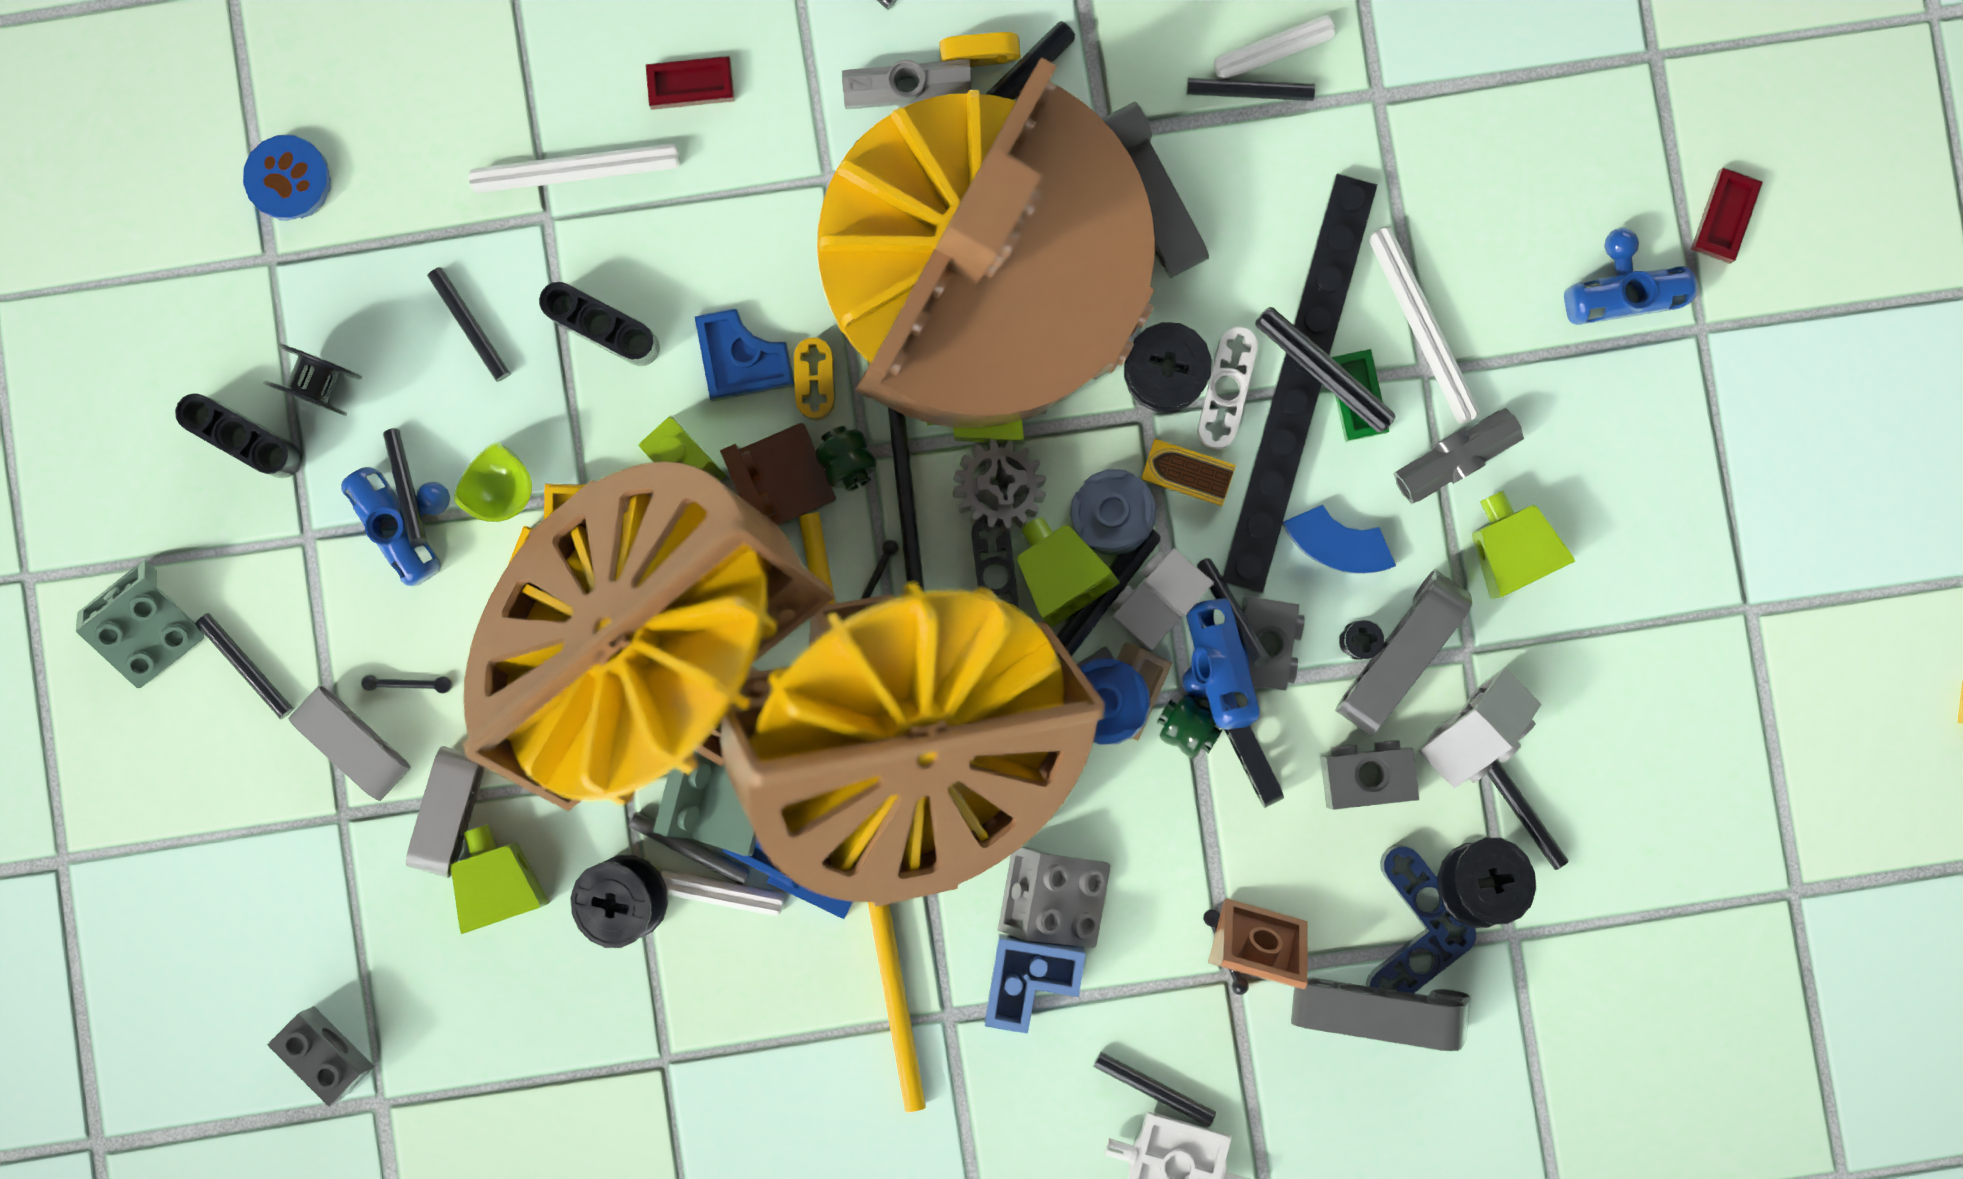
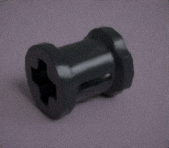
[1339,620,1384,660]

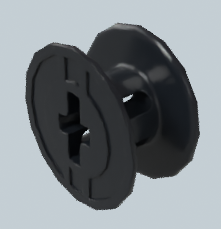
[1124,322,1212,413]
[263,343,363,416]
[1437,838,1537,928]
[570,855,668,948]

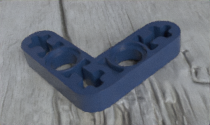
[1366,845,1476,993]

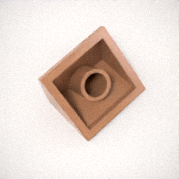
[1208,898,1308,989]

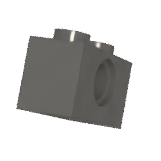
[1241,596,1305,691]
[1320,740,1420,810]
[267,1006,375,1107]

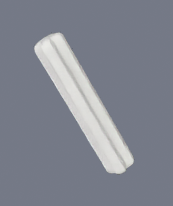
[1213,15,1336,79]
[660,870,784,916]

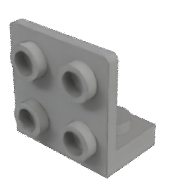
[997,847,1111,948]

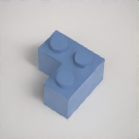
[984,933,1086,1034]

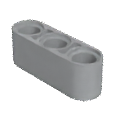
[288,685,411,801]
[405,746,485,878]

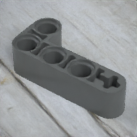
[1102,101,1209,279]
[1335,569,1473,736]
[1291,977,1471,1051]

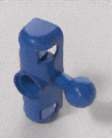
[1564,227,1697,325]
[341,466,450,586]
[1182,598,1259,729]

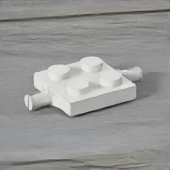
[1104,1110,1251,1179]

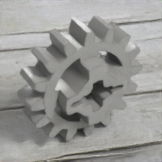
[952,440,1047,534]

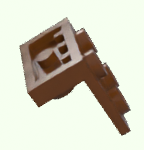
[720,423,836,526]

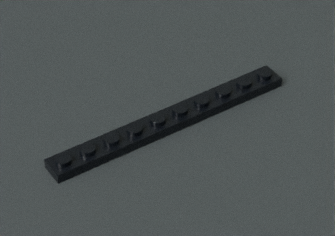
[1222,173,1378,594]

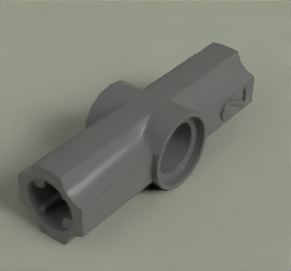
[1393,408,1525,504]

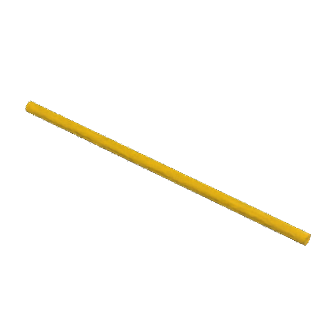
[799,513,926,1112]

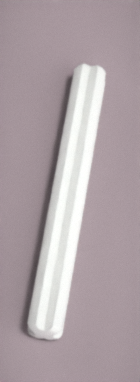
[469,143,680,193]
[1369,227,1480,424]

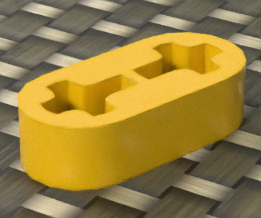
[939,32,1021,67]
[794,337,835,421]

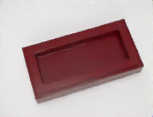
[645,56,735,110]
[1690,167,1763,264]

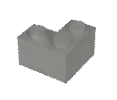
[1111,548,1214,651]
[1418,667,1542,789]

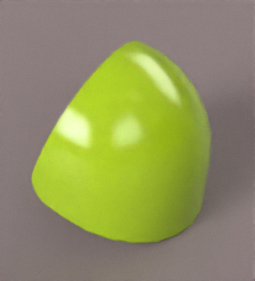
[454,442,532,522]

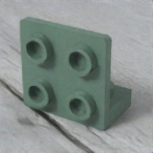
[75,559,204,688]
[653,750,757,856]

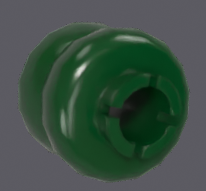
[815,426,877,492]
[1156,695,1223,758]

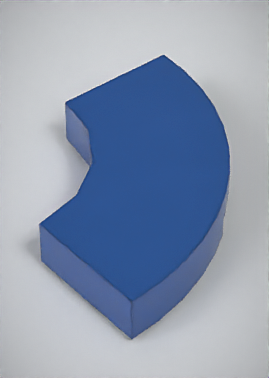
[1282,505,1396,574]

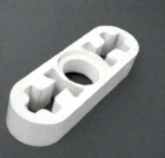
[1197,327,1258,450]

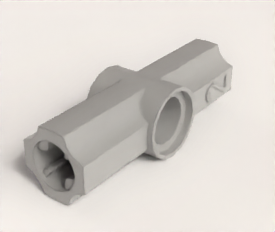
[842,59,972,110]

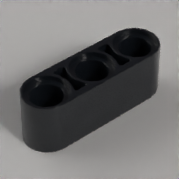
[539,282,660,366]
[175,393,302,478]

